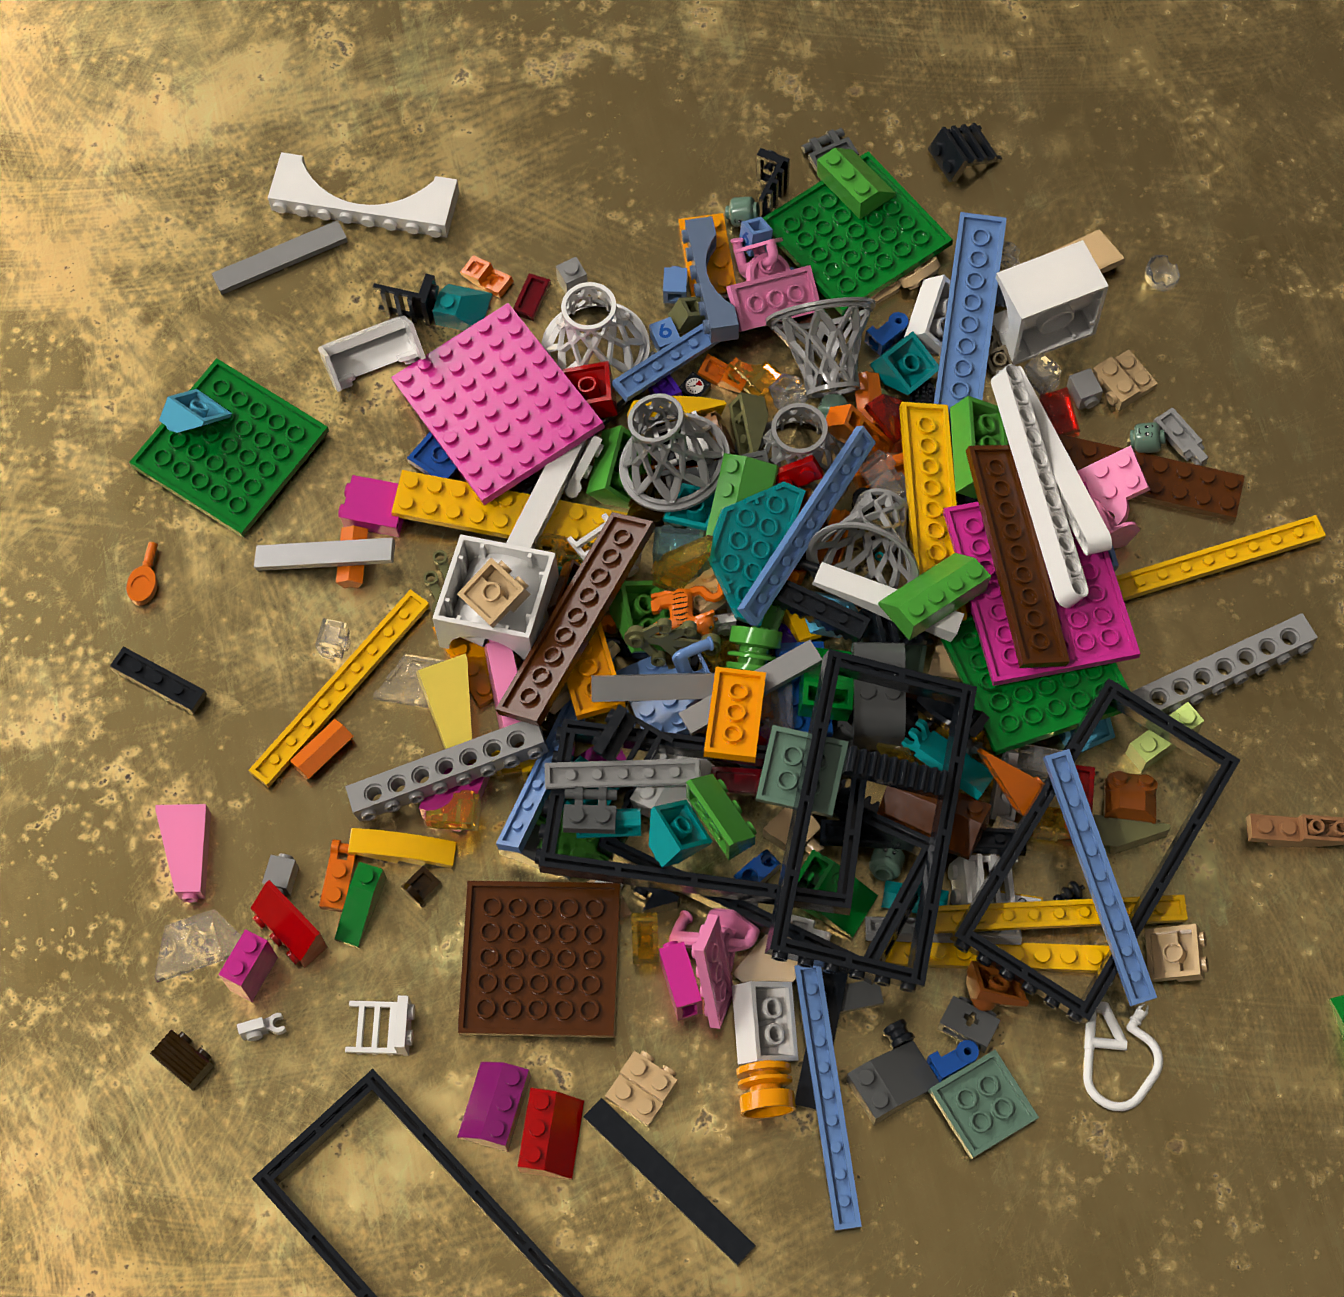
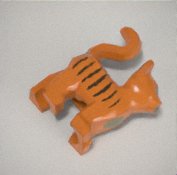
[650,583,725,636]

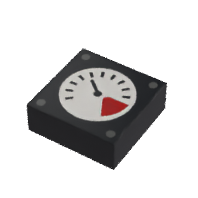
[679,372,711,397]

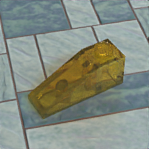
[651,535,713,591]

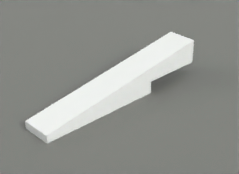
[812,562,964,642]

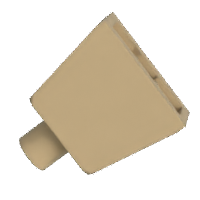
[763,808,825,854]

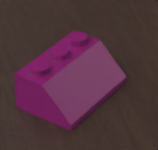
[457,1062,531,1152]

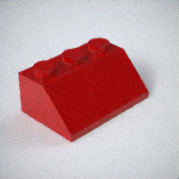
[561,361,618,418]
[251,880,328,968]
[518,1088,585,1180]

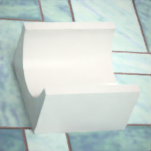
[992,240,1109,365]
[432,534,559,661]

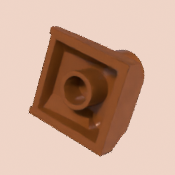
[1104,771,1158,824]
[966,960,1029,1011]

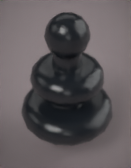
[1053,881,1085,900]

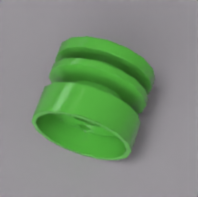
[725,625,783,671]

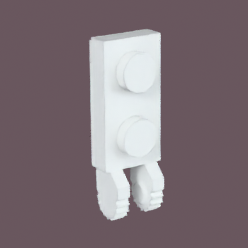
[565,434,604,499]

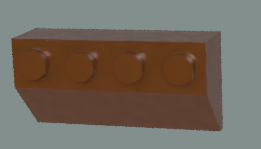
[877,786,992,860]

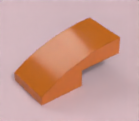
[460,255,514,298]
[697,354,751,393]

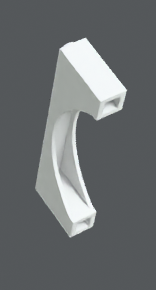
[268,152,459,238]

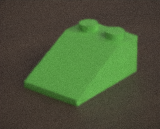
[609,580,669,653]

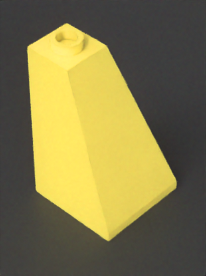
[416,653,472,749]

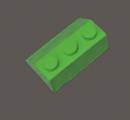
[817,148,896,219]
[586,425,651,509]
[686,774,757,860]

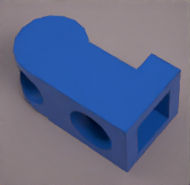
[864,312,909,356]
[733,849,782,883]
[926,1040,979,1082]

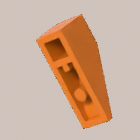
[826,404,894,460]
[977,748,1043,816]

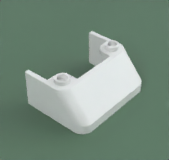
[318,316,426,392]

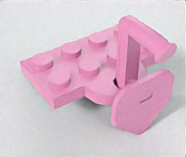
[726,238,819,332]
[1077,446,1150,549]
[669,908,760,1029]

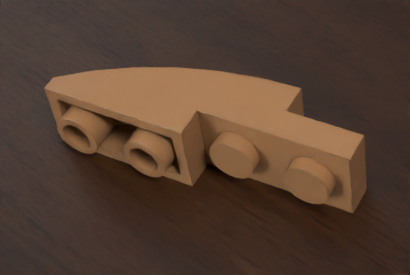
[1246,814,1344,847]

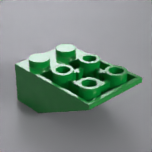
[798,647,854,721]
[797,849,878,939]

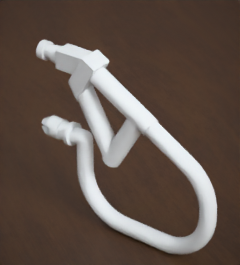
[1083,982,1163,1111]

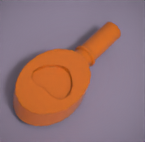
[126,542,158,606]

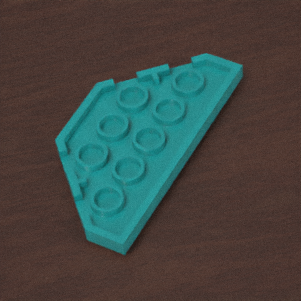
[706,481,806,627]

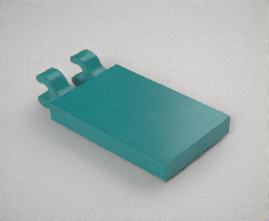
[901,719,993,800]

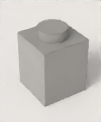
[556,257,588,294]
[1066,368,1103,410]
[262,853,299,896]

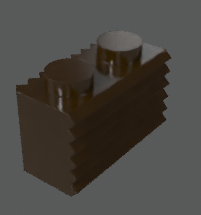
[150,1030,214,1091]

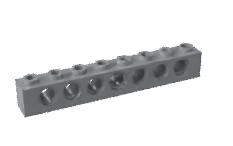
[1131,613,1318,727]
[345,721,549,822]

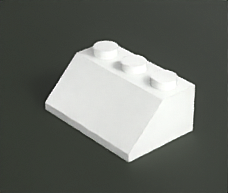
[904,275,951,356]
[630,753,714,818]
[732,981,799,1065]

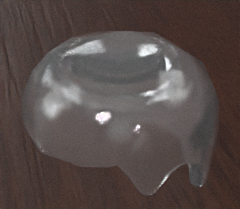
[1144,255,1180,292]

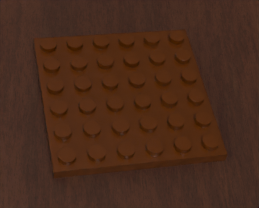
[458,881,621,1038]

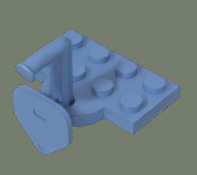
[616,636,714,735]

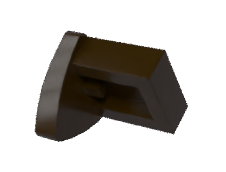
[400,865,442,908]

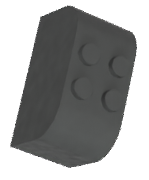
[852,642,906,751]

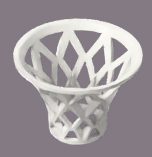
[541,282,650,392]

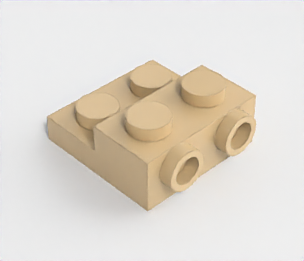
[1092,349,1158,411]
[457,558,531,628]
[1145,924,1209,982]
[605,1050,678,1128]

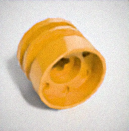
[736,1060,796,1118]

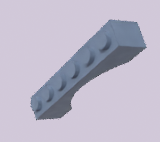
[681,216,739,343]

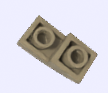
[987,325,1013,375]

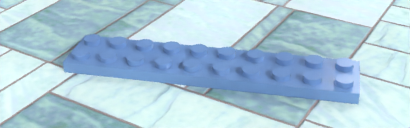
[934,212,1007,437]

